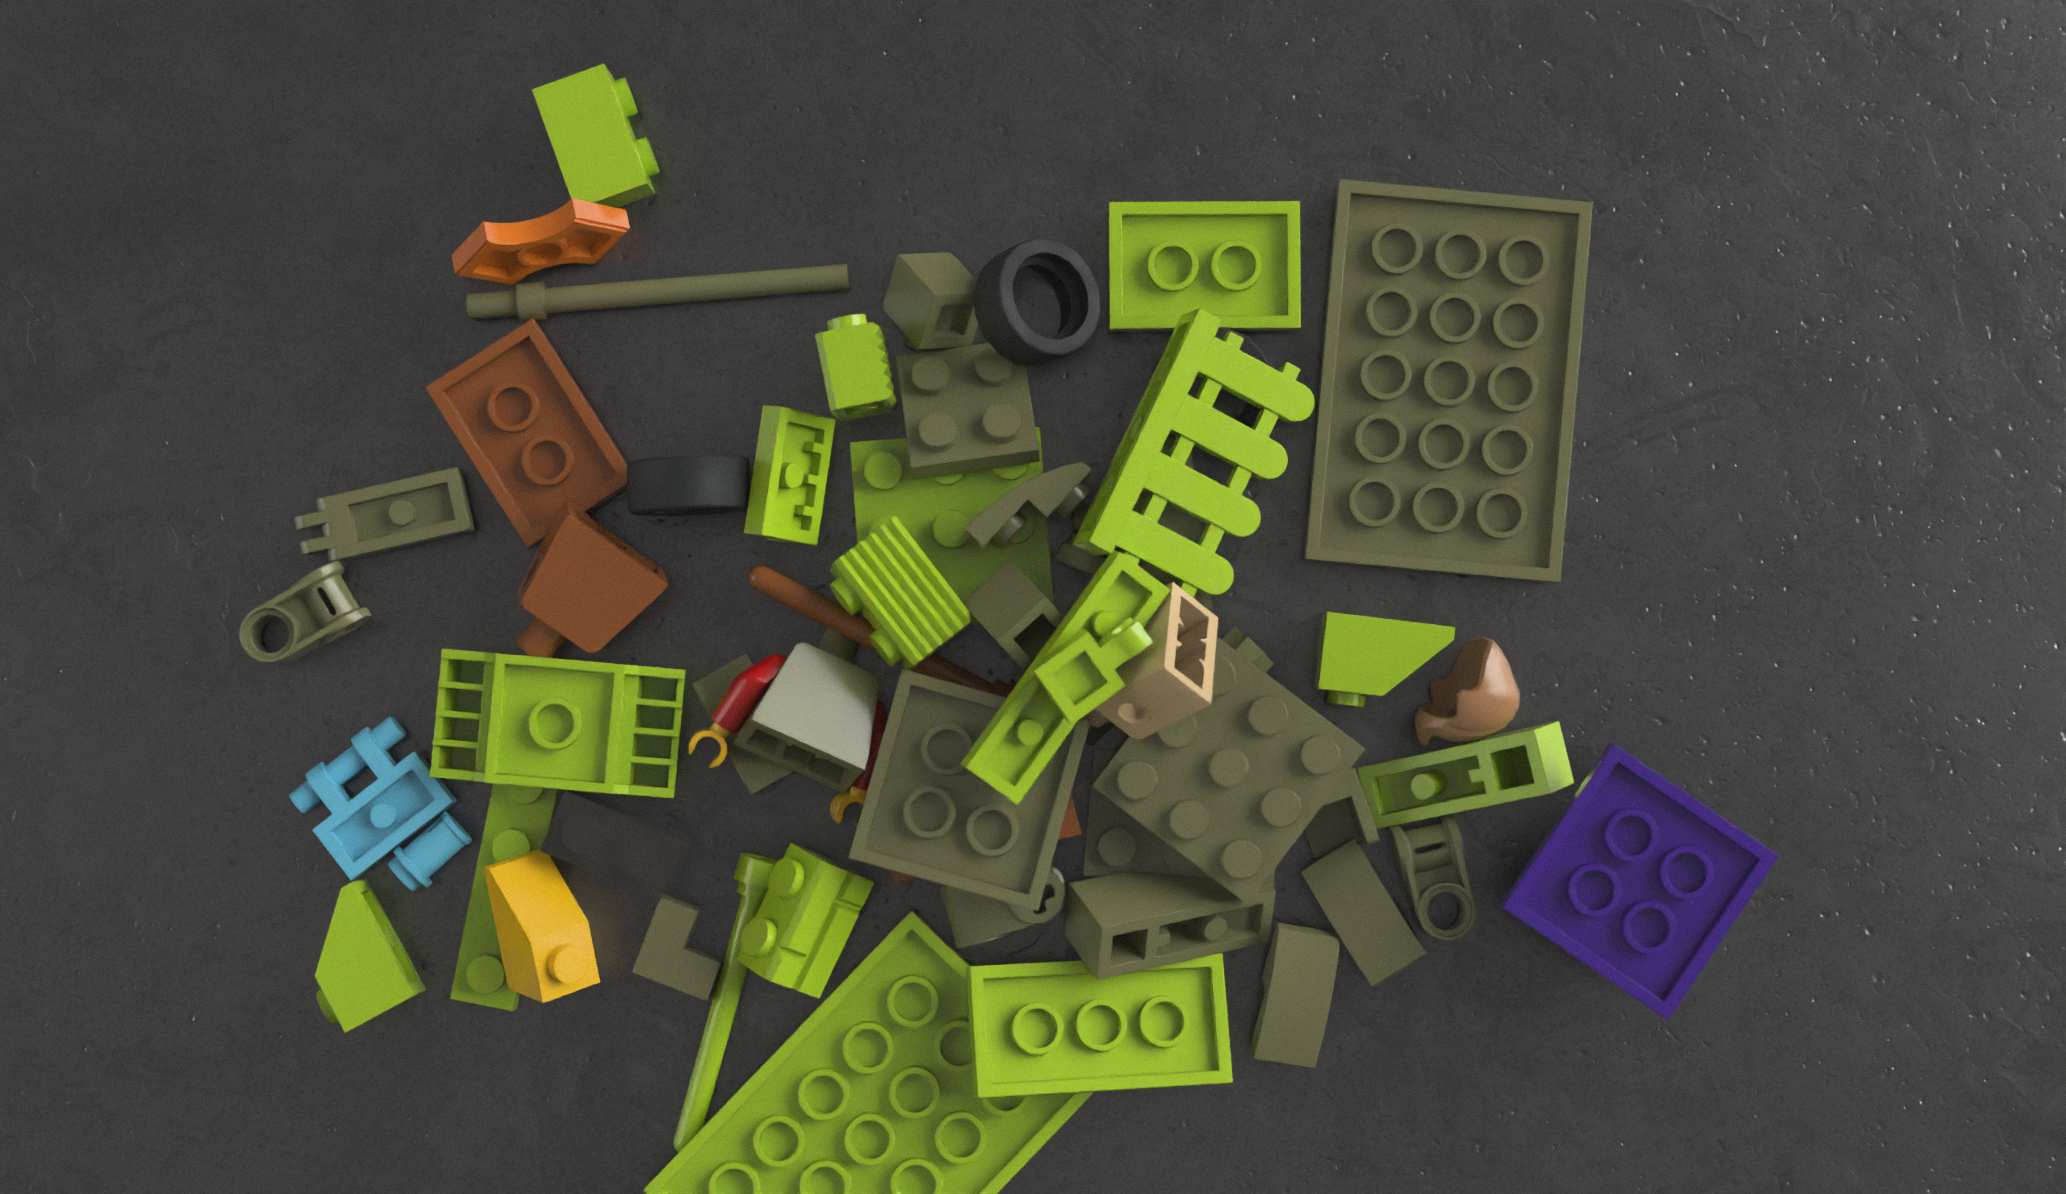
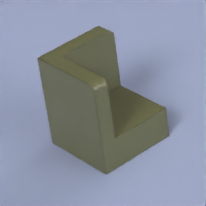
[883,252,978,349]
[1304,767,1380,858]

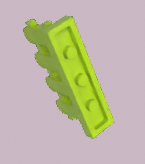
[1072,308,1315,598]

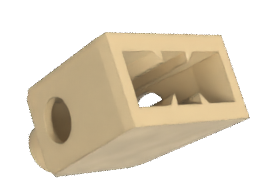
[1083,582,1218,739]

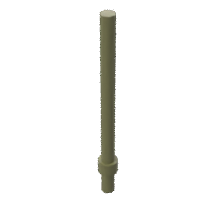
[466,264,849,322]

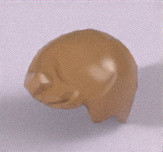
[1414,637,1520,746]

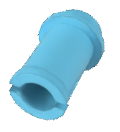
[388,811,473,892]

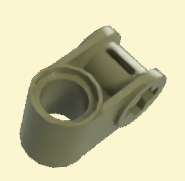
[239,561,372,665]
[1389,814,1476,940]
[939,864,1066,948]

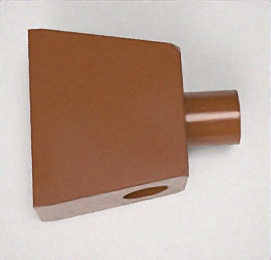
[516,500,668,658]

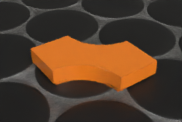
[451,198,630,285]

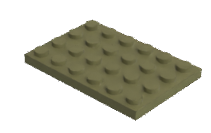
[1303,179,1593,583]

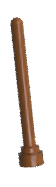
[748,565,1018,698]

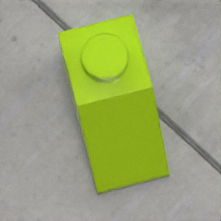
[1313,612,1456,708]
[315,878,426,1033]

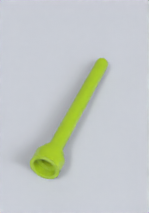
[673,852,778,1152]

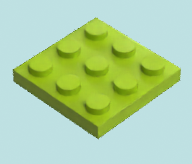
[850,427,1054,625]

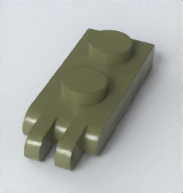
[294,467,475,562]

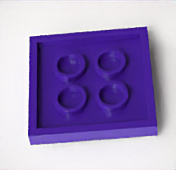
[1500,743,1778,1020]

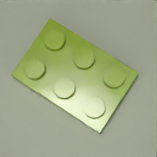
[1108,201,1301,332]

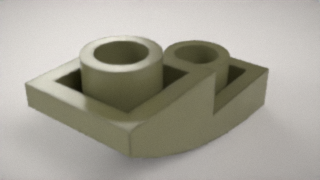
[965,461,1092,549]
[1301,838,1429,988]
[1250,922,1341,1068]

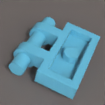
[289,716,457,880]

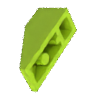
[1357,721,1574,829]

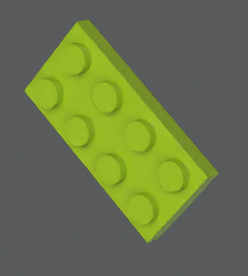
[966,953,1233,1099]

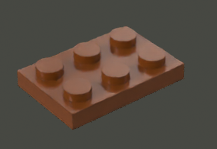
[425,318,628,549]

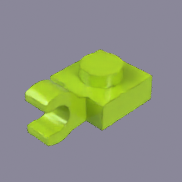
[1030,617,1152,725]

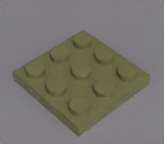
[1092,637,1365,905]
[848,669,1091,911]

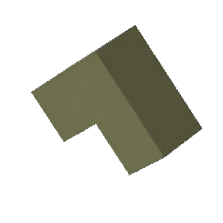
[632,895,724,1001]

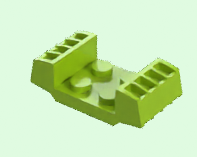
[429,649,686,798]

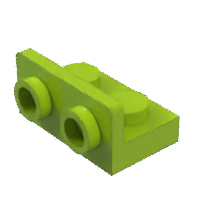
[744,405,836,546]

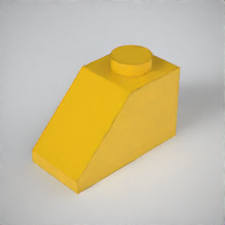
[483,848,600,1003]

